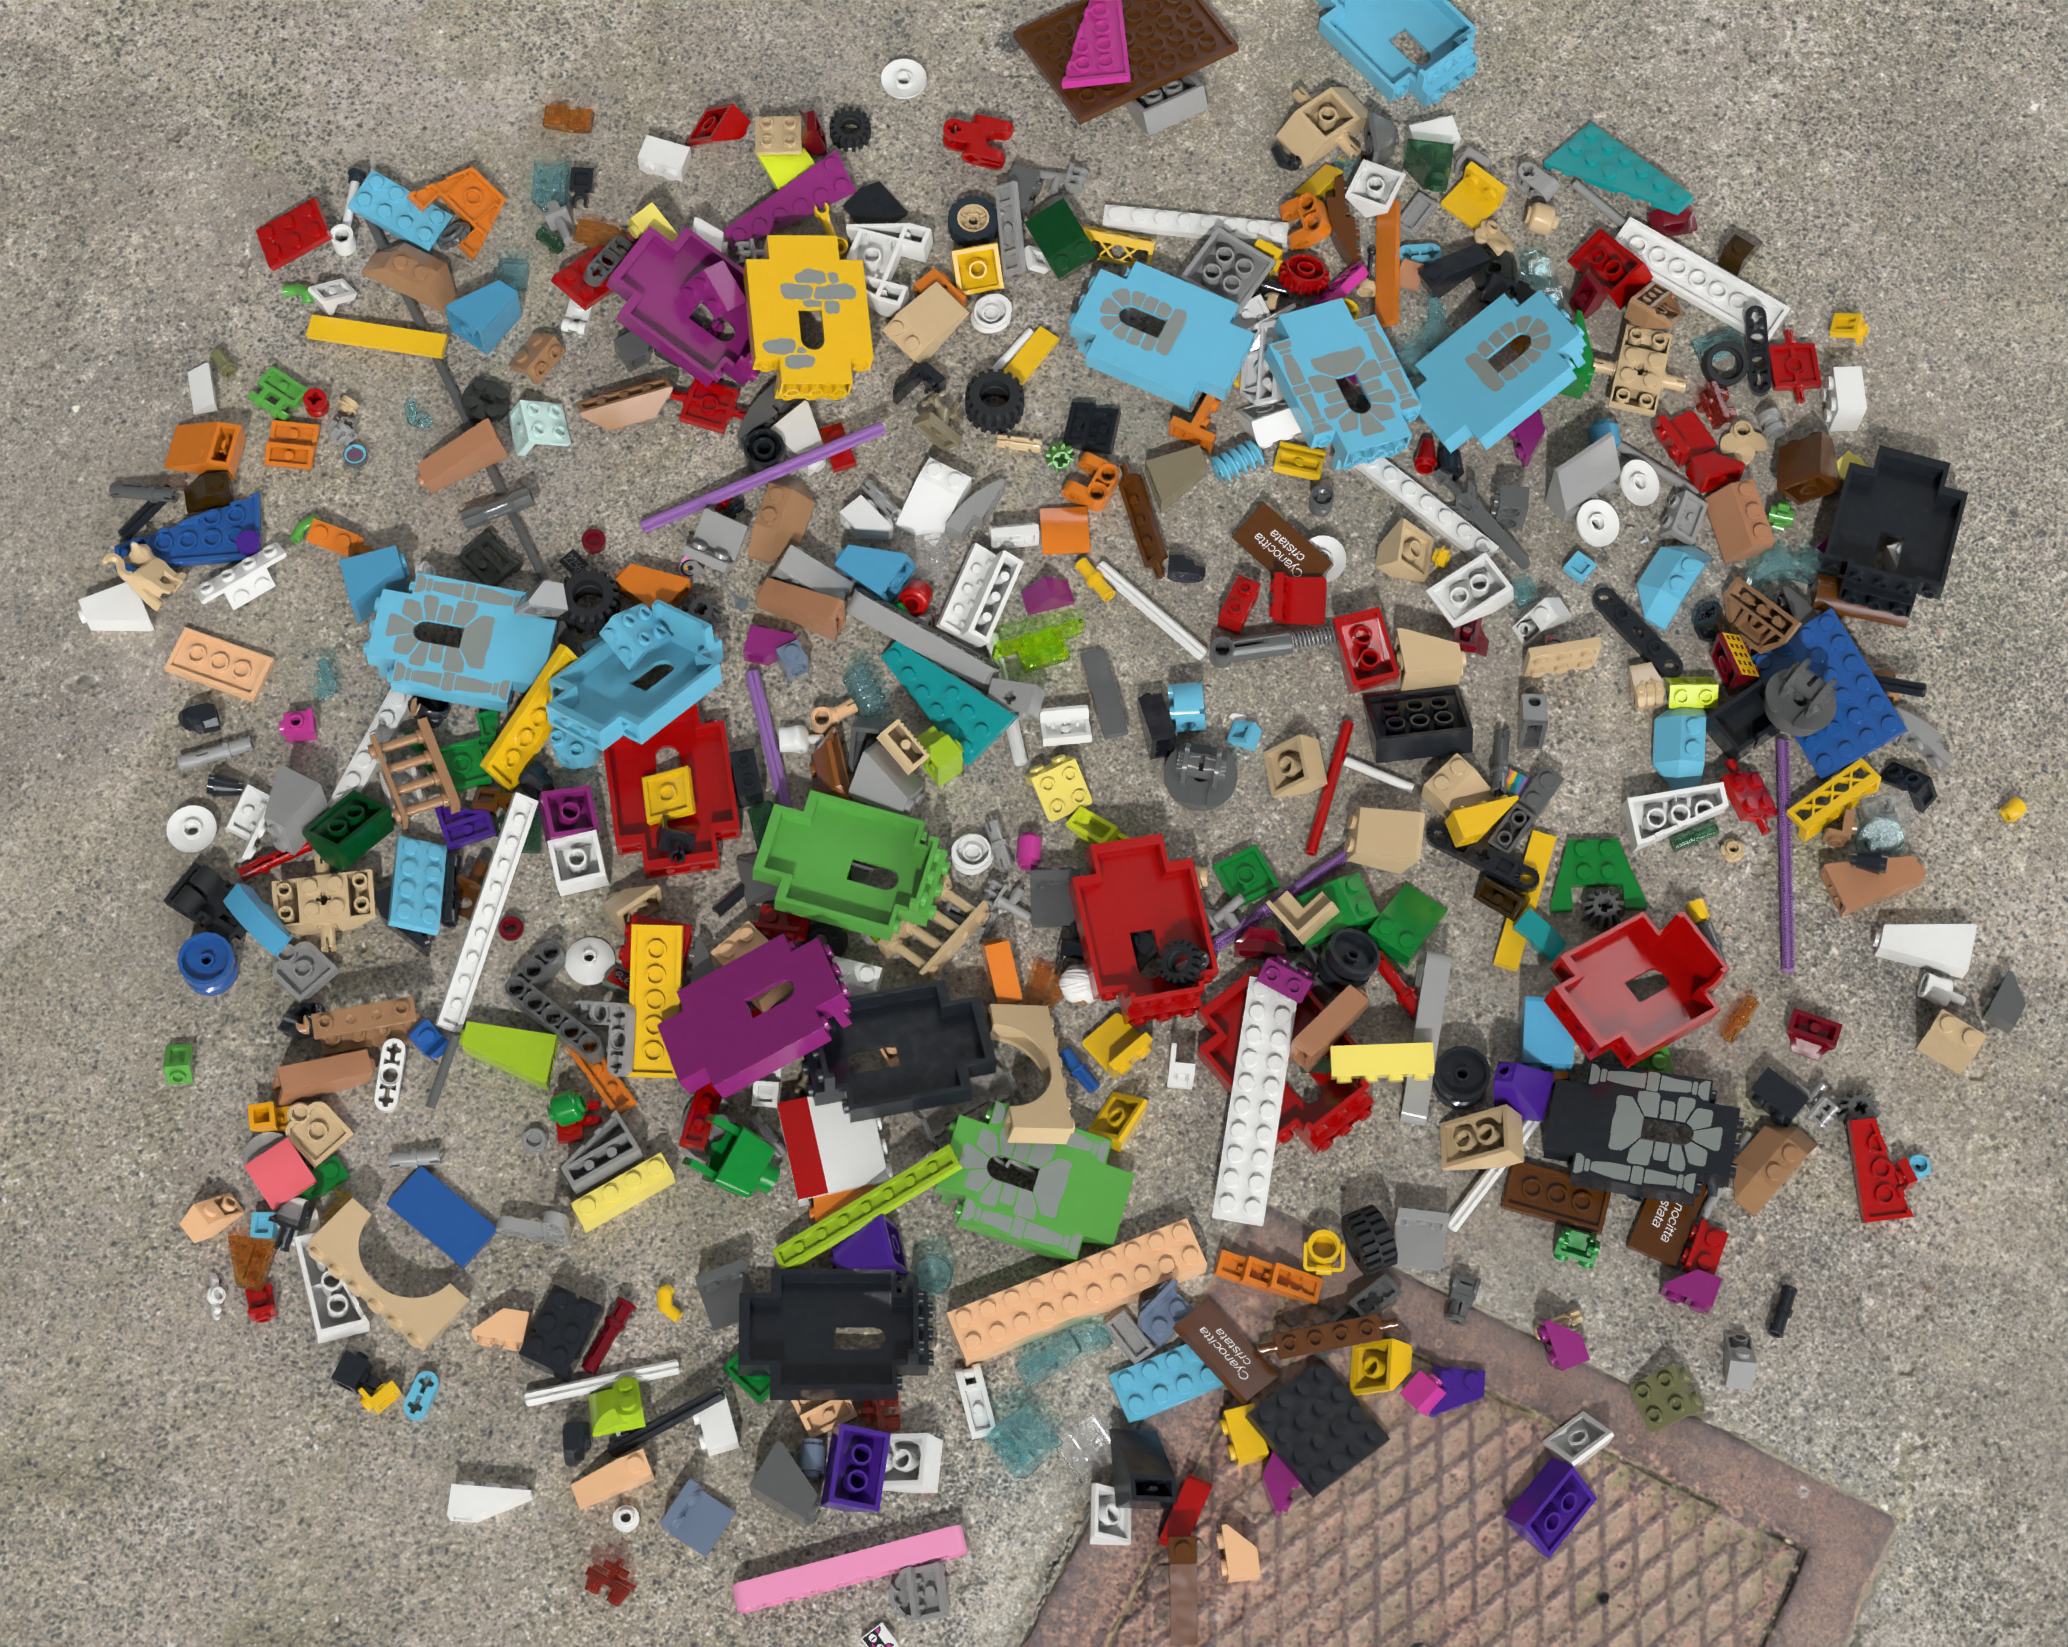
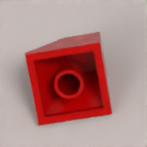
[685,103,751,147]

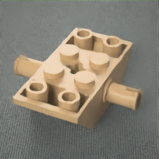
[1276,87,1369,168]
[1592,324,1687,417]
[271,854,376,952]

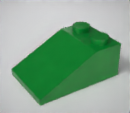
[1558,310,1595,400]
[1295,872,1379,948]
[1367,883,1448,968]

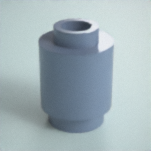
[798,1438,826,1479]

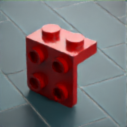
[1652,410,1716,468]
[1269,572,1327,626]

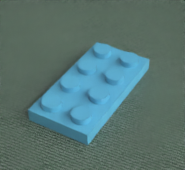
[348,170,453,254]
[387,836,447,936]
[1108,1344,1225,1425]

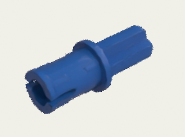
[1058,1047,1100,1093]

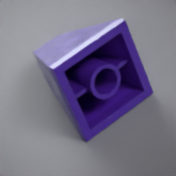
[1494,1061,1554,1122]
[830,1214,909,1275]

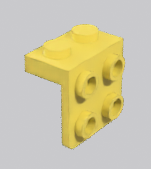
[1024,754,1092,822]

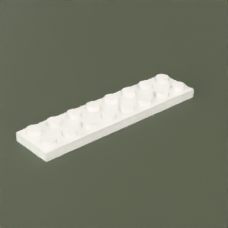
[1615,217,1791,344]

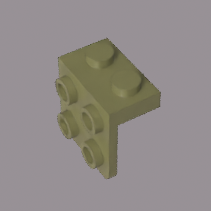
[1629,1363,1705,1432]

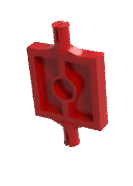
[1769,329,1822,404]
[670,378,748,434]
[1719,758,1778,836]

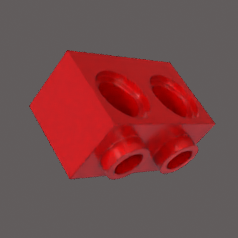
[1217,575,1261,636]

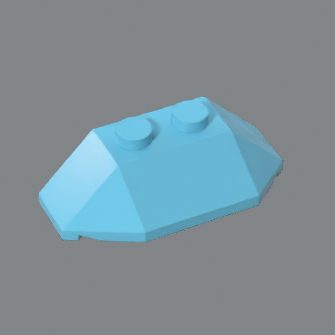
[1636,545,1712,631]
[1652,707,1706,791]

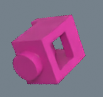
[279,708,318,743]

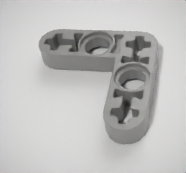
[569,1000,636,1077]
[495,1211,572,1245]

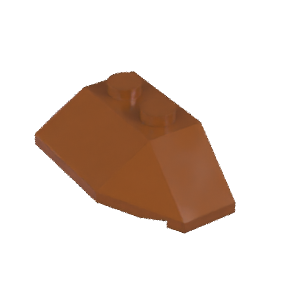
[809,726,853,801]

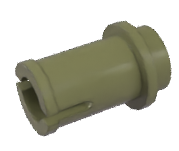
[210,348,237,378]

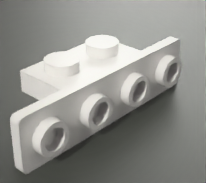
[1233,294,1296,332]
[193,542,287,610]
[224,784,272,864]

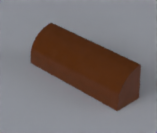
[1810,573,1909,628]

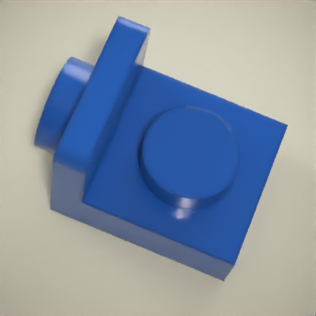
[405,1017,448,1060]

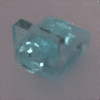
[311,658,339,700]

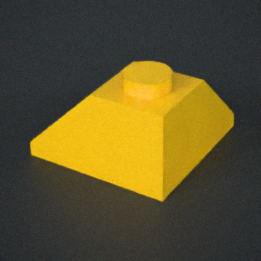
[1349,1338,1412,1396]

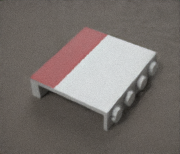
[777,1097,893,1207]

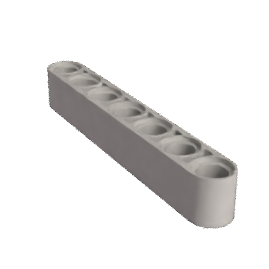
[845,588,1001,691]
[1399,950,1452,1126]

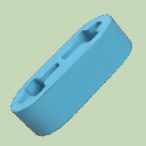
[1400,243,1442,268]
[403,1371,440,1421]

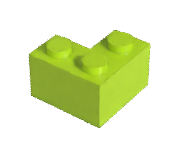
[916,726,964,788]

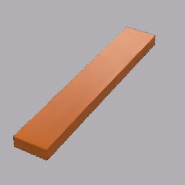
[1375,199,1401,329]

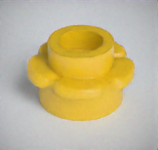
[1432,545,1452,568]

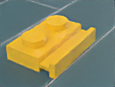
[1273,441,1326,482]

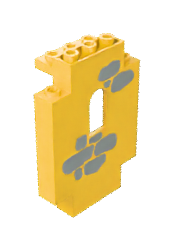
[743,235,874,400]

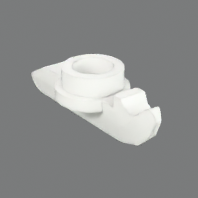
[206,1272,226,1320]

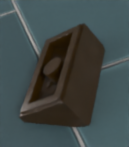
[1473,876,1531,921]

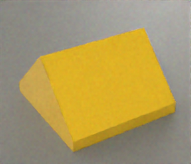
[951,242,1004,295]
[1087,1092,1148,1154]

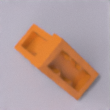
[1168,394,1221,453]

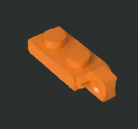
[305,518,375,557]

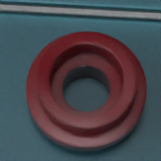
[498,916,524,941]

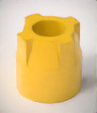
[1998,797,2027,823]
[1685,898,1710,925]

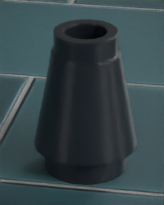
[206,773,244,797]
[1851,850,1888,875]

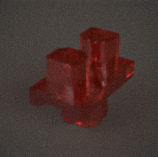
[1696,381,1737,430]
[857,1390,900,1433]
[584,1558,637,1607]

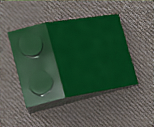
[1024,198,1100,282]

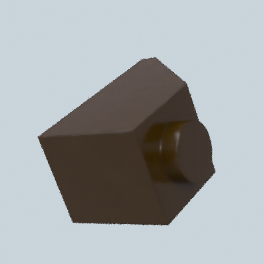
[1718,230,1763,276]
[184,471,235,513]

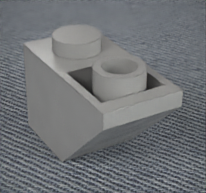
[1723,1333,1757,1390]

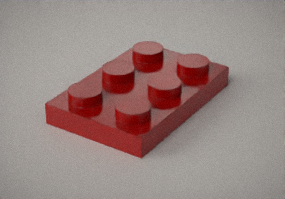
[256,197,333,271]
[551,244,615,311]

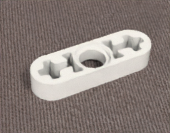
[374,1038,406,1113]

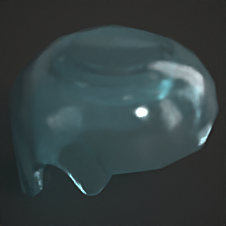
[914,1254,954,1296]

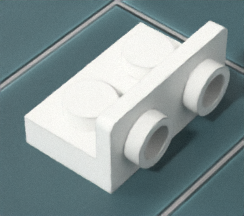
[989,522,1039,550]

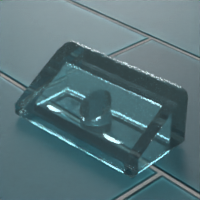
[1690,327,1744,363]

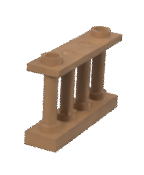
[367,717,461,830]
[311,996,422,1058]

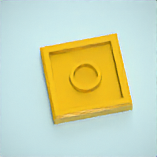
[642,766,696,826]

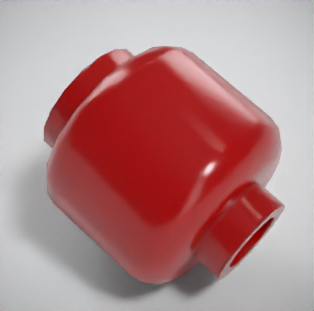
[899,580,933,615]

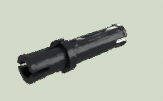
[441,854,462,928]

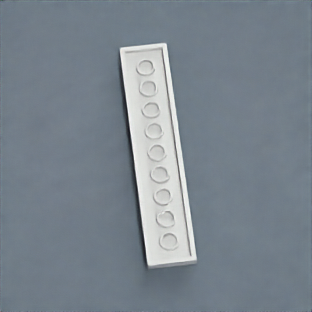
[1212,976,1297,1226]

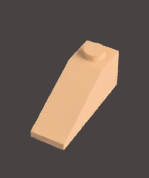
[571,1449,655,1510]

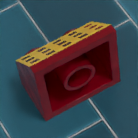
[1709,632,1760,696]

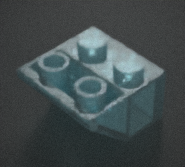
[983,1404,1064,1479]

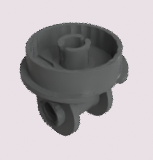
[1764,658,1838,737]
[1164,742,1238,811]

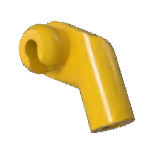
[656,1284,683,1323]

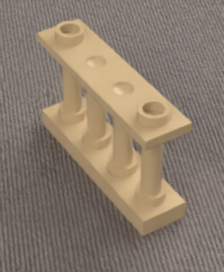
[877,875,990,983]

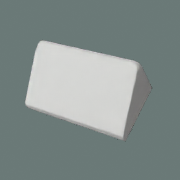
[187,362,218,415]

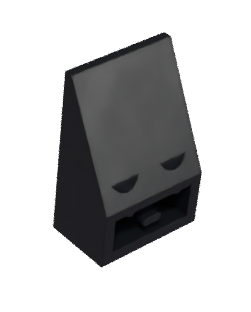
[1109,1428,1178,1510]

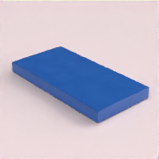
[386,1166,497,1269]

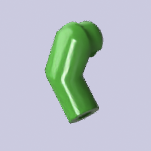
[282,284,314,304]
[290,514,323,544]

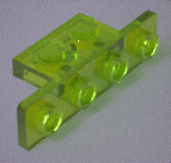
[992,618,1085,674]

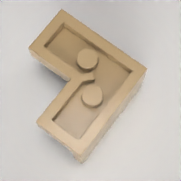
[1265,891,1340,945]

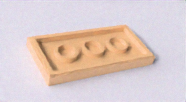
[164,627,275,703]

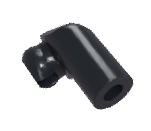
[1271,145,1302,171]

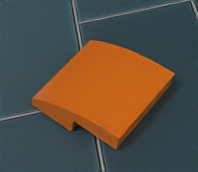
[264,420,321,470]
[1039,506,1090,555]

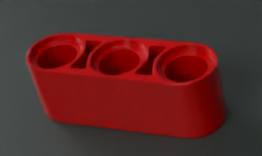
[1158,1474,1213,1547]

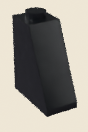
[1137,692,1176,760]

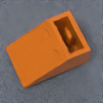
[164,421,246,480]

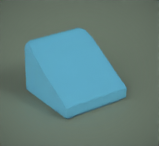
[1226,720,1262,751]

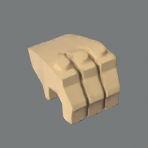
[1628,662,1665,711]

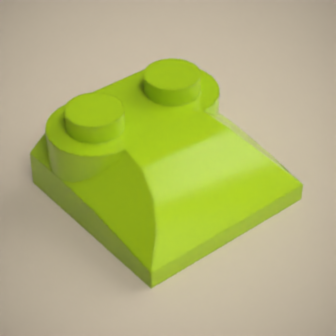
[588,1377,646,1437]

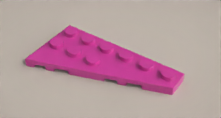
[1062,0,1131,89]

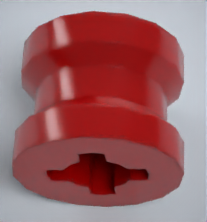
[303,388,329,418]

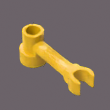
[814,202,848,260]

